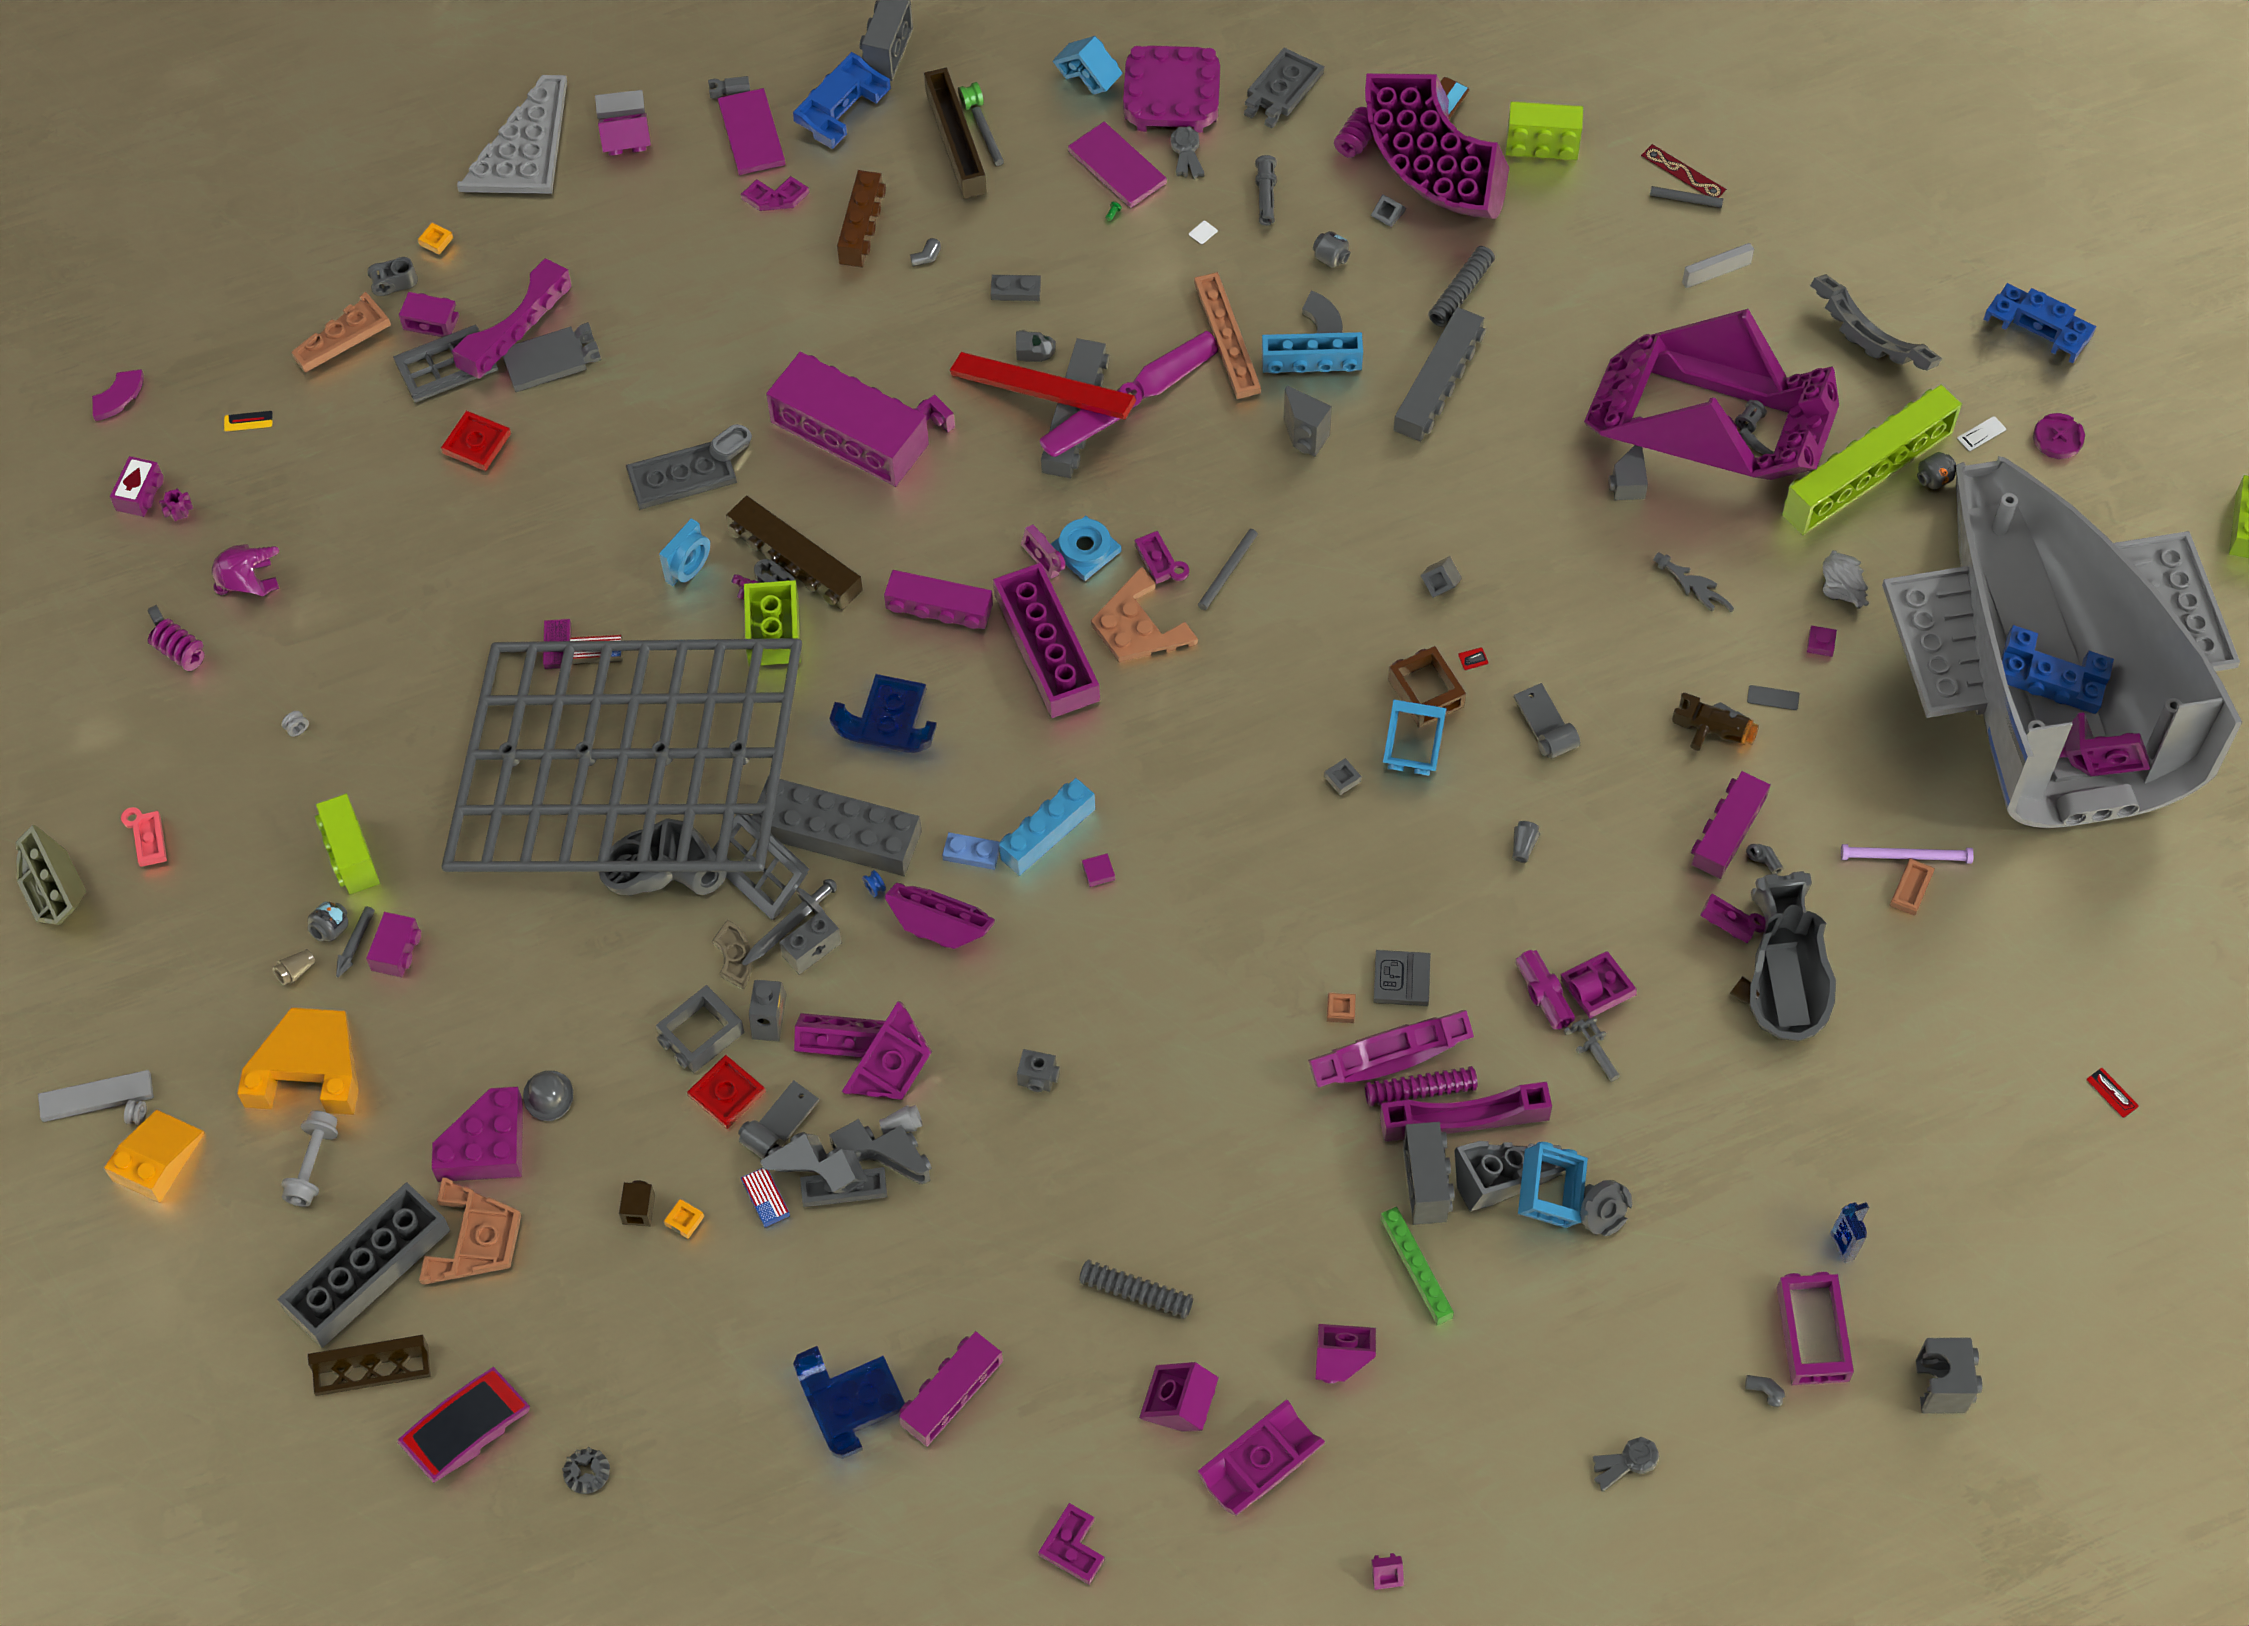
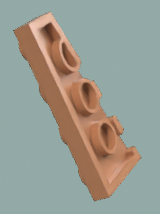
[291,292,391,373]

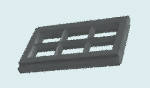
[393,324,498,403]
[713,814,809,920]

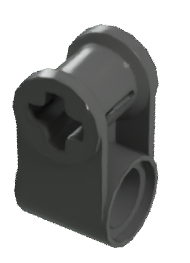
[367,257,418,296]

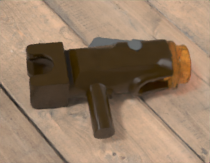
[1672,693,1759,751]

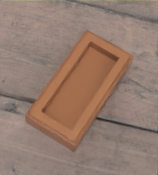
[1890,858,1935,916]

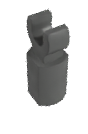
[708,76,750,99]

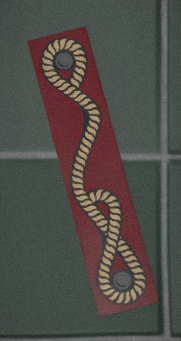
[1641,144,1727,198]

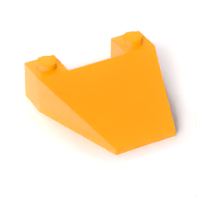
[237,1008,359,1115]

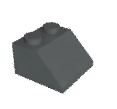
[1284,386,1332,457]

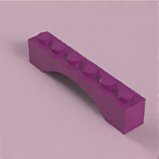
[452,258,572,379]
[1380,1082,1552,1142]

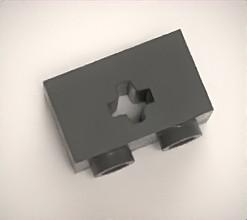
[779,910,842,975]

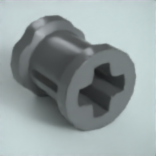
[1735,400,1767,433]

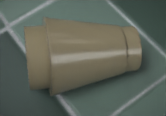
[273,949,316,985]

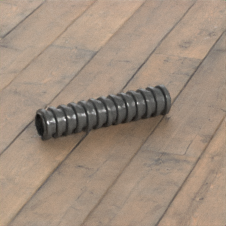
[1428,246,1495,327]
[1079,1259,1193,1319]

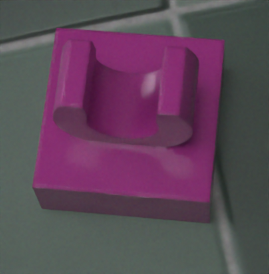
[1371,1553,1404,1590]

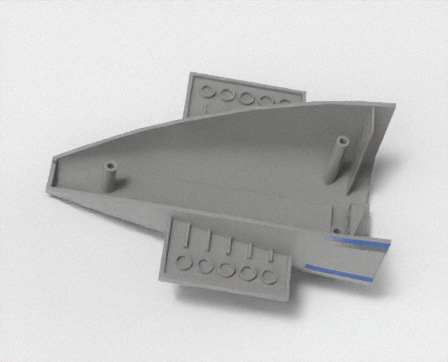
[1882,456,2242,828]

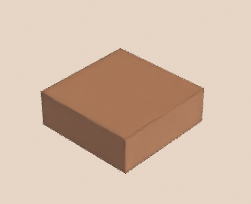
[1327,993,1356,1023]

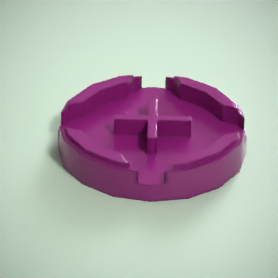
[2033,413,2085,459]

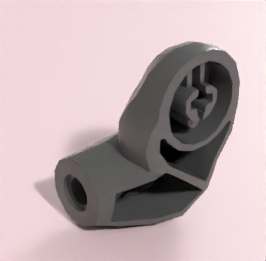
[599,818,727,896]

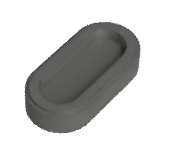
[709,424,752,461]

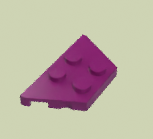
[842,1001,932,1100]

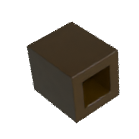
[619,1180,655,1227]

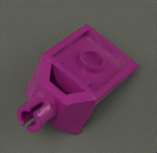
[2059,712,2150,777]

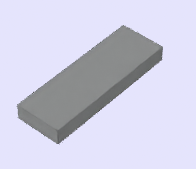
[1682,243,1754,288]

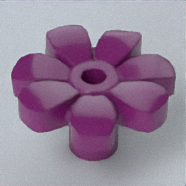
[731,574,760,600]

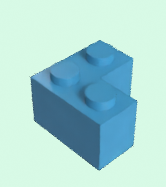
[1053,36,1123,95]

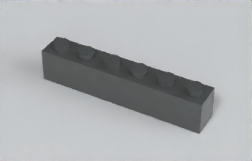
[1394,307,1486,442]
[1041,338,1110,478]

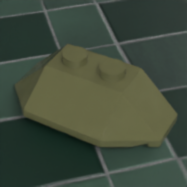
[16,825,86,925]

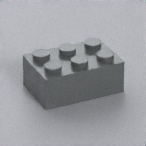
[860,0,913,81]
[1403,1122,1455,1225]

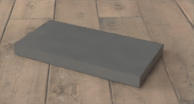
[626,442,737,510]

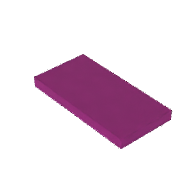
[718,88,786,175]
[1068,122,1167,209]

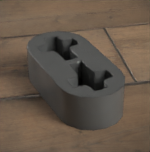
[754,559,795,583]

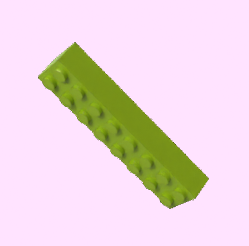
[1782,385,1962,535]

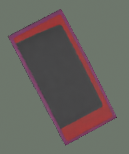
[397,1367,530,1483]

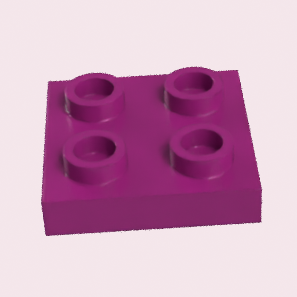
[1561,951,1637,1019]

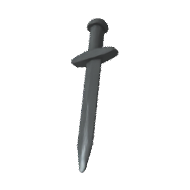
[742,879,837,966]

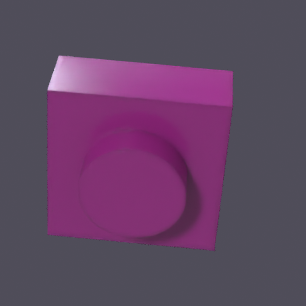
[1807,625,1837,657]

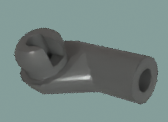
[1746,844,1784,874]
[1745,1375,1785,1407]

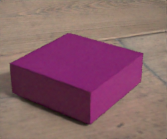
[1082,853,1115,887]

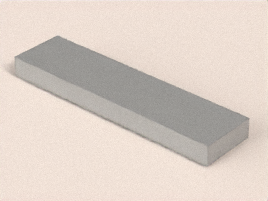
[38,1070,154,1122]

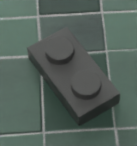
[991,275,1041,301]

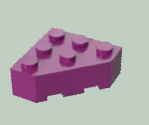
[432,1087,523,1182]

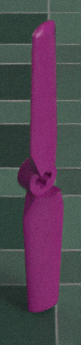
[1039,331,1218,457]

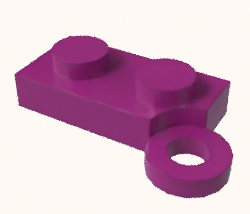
[1021,524,1065,579]
[1134,531,1189,584]
[1700,894,1768,943]

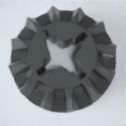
[562,1447,610,1494]

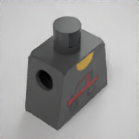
[749,980,786,1042]

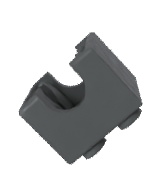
[1916,1338,1982,1414]

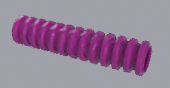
[1365,1066,1478,1107]

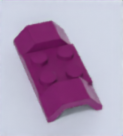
[1198,1399,1325,1516]

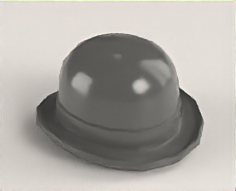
[523,1071,573,1121]

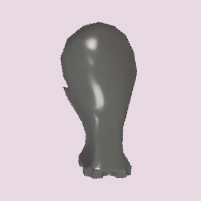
[1750,871,1836,1041]

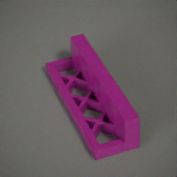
[794,1013,885,1057]

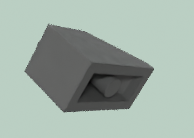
[1608,445,1648,500]

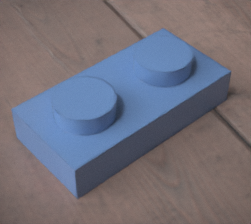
[942,832,1000,870]

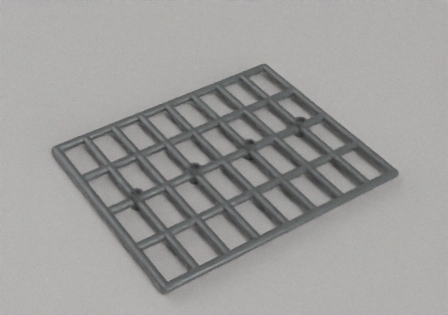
[442,638,802,872]

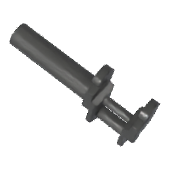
[1564,1018,1620,1082]

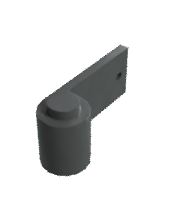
[1513,683,1580,759]
[738,1080,820,1159]

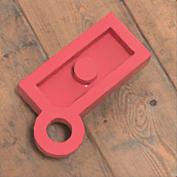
[121,807,167,867]

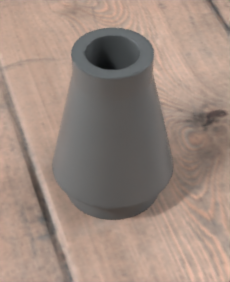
[1512,821,1540,863]

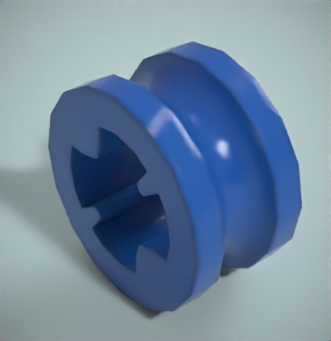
[862,870,886,898]

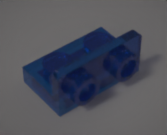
[1830,1202,1870,1263]

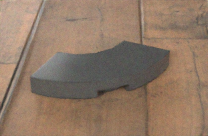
[1302,290,1343,333]

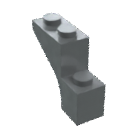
[829,1119,932,1184]
[760,1132,868,1194]

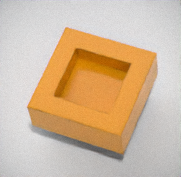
[418,223,453,255]
[664,1199,704,1239]

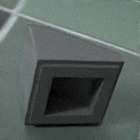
[1371,195,1407,227]

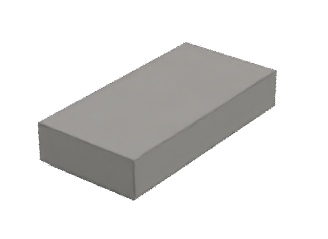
[595,90,645,119]

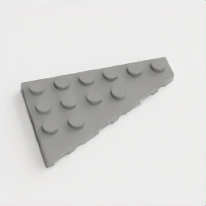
[457,75,567,194]

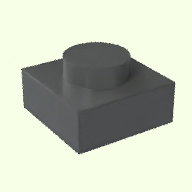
[1324,758,1362,795]

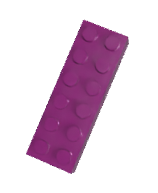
[993,562,1100,719]

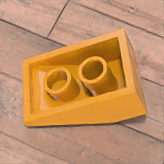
[104,1109,205,1203]

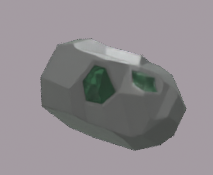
[1016,330,1056,362]

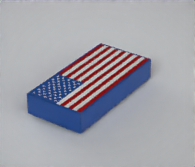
[741,1168,790,1228]

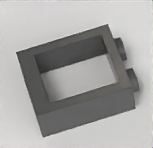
[656,985,745,1073]

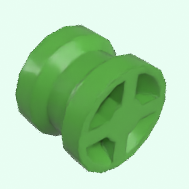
[958,82,984,110]

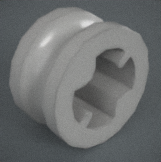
[281,711,309,737]
[124,1100,147,1126]

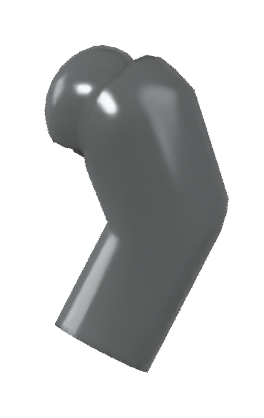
[910,238,941,266]

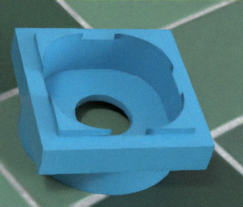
[1051,516,1121,582]
[659,518,710,586]

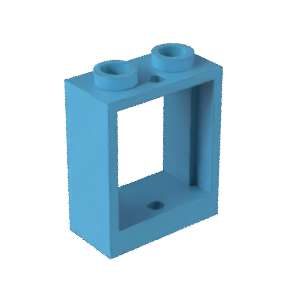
[1383,700,1447,776]
[1518,1142,1588,1228]

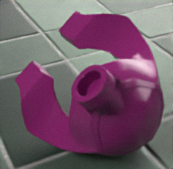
[212,544,279,597]

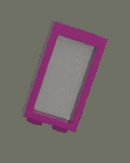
[1777,1272,1854,1385]

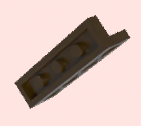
[308,1335,431,1396]

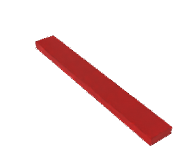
[950,352,1136,420]

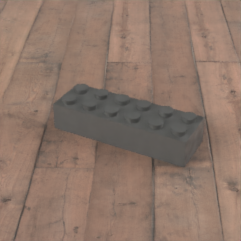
[752,776,922,877]
[277,1182,450,1348]

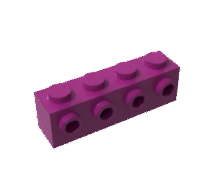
[884,570,993,630]
[1691,771,1771,879]
[899,1331,1003,1447]

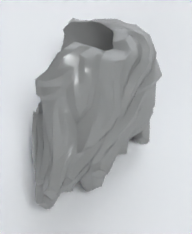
[1822,550,1869,608]

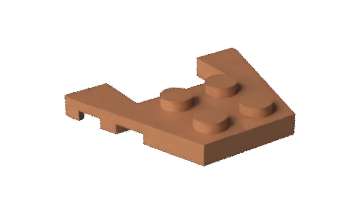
[1091,567,1198,662]
[419,1178,522,1284]

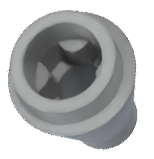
[879,1105,923,1134]

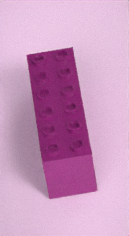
[766,351,929,487]

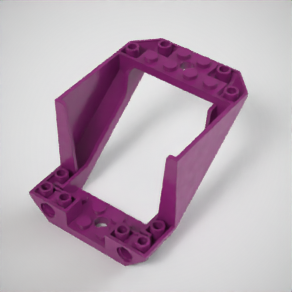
[1584,309,1839,480]

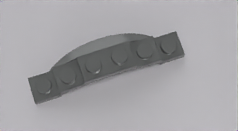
[1810,274,1942,371]

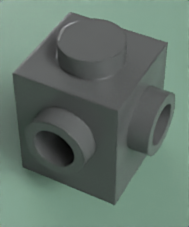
[1017,1049,1060,1092]

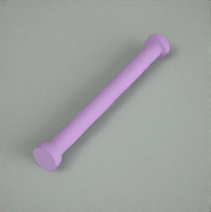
[1841,844,1973,864]

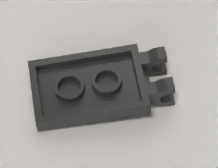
[1244,48,1325,128]
[503,322,601,392]

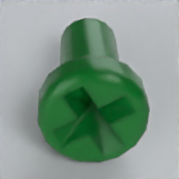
[1105,201,1122,221]

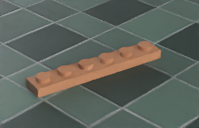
[1194,272,1261,399]

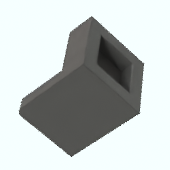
[1421,556,1462,598]

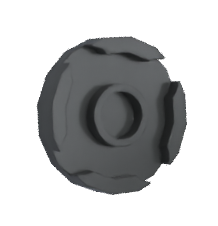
[1580,1180,1632,1236]

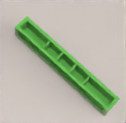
[1380,1207,1454,1325]

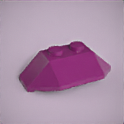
[885,882,995,949]

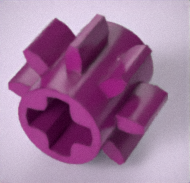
[159,488,194,521]

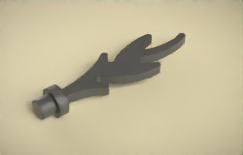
[1653,552,1734,612]

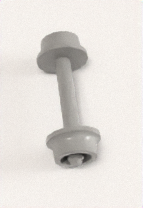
[281,1111,338,1207]

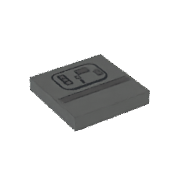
[1374,950,1431,1006]

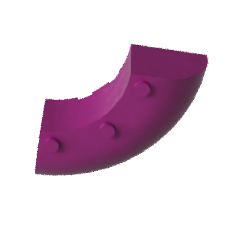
[1365,73,1509,219]

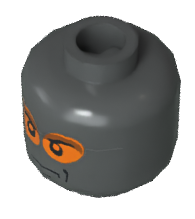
[1917,452,1956,490]

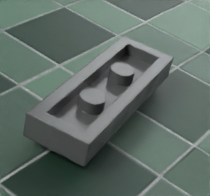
[800,1167,887,1207]

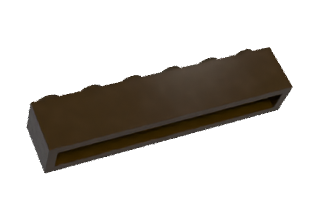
[924,67,987,199]
[726,495,863,610]

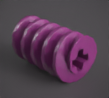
[1334,107,1373,158]
[148,618,205,671]

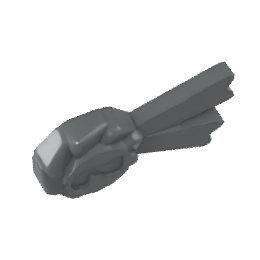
[1170,126,1204,179]
[1593,1437,1660,1491]

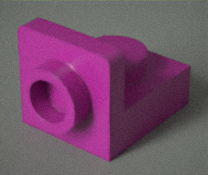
[916,394,955,432]

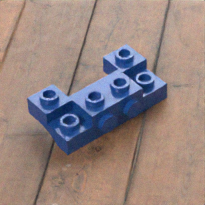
[793,52,891,149]
[1984,283,2097,363]
[2001,625,2114,714]

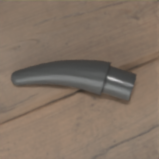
[1739,427,1774,455]

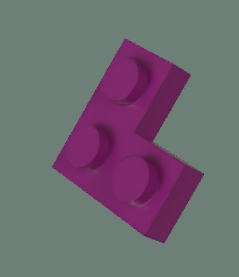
[1038,1503,1105,1585]

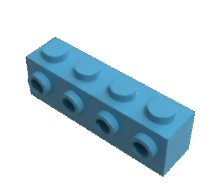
[1262,332,1363,374]
[999,778,1095,876]

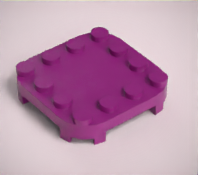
[1123,46,1220,133]

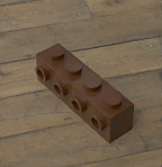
[837,170,886,268]

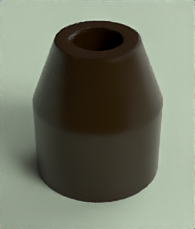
[1730,976,1760,1004]

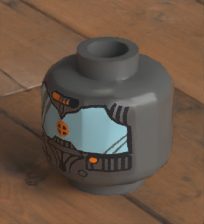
[1313,231,1351,268]
[308,902,349,942]

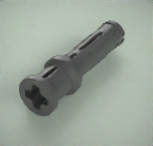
[1255,155,1277,226]

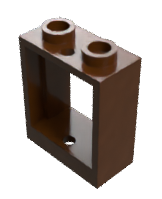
[1388,646,1466,728]

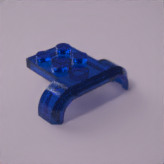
[829,674,937,753]
[793,1346,905,1459]

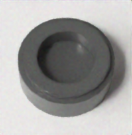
[148,605,164,626]

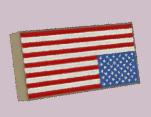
[570,635,623,664]

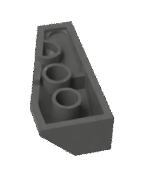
[1454,1141,1566,1212]

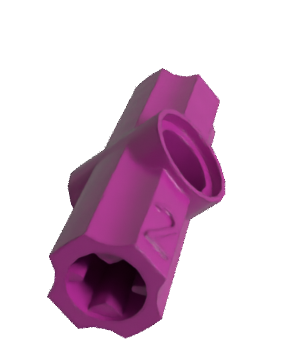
[1515,950,1575,1030]

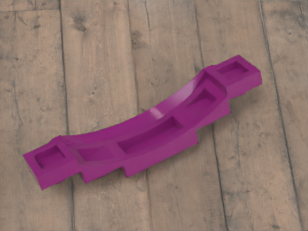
[1308,1010,1474,1087]

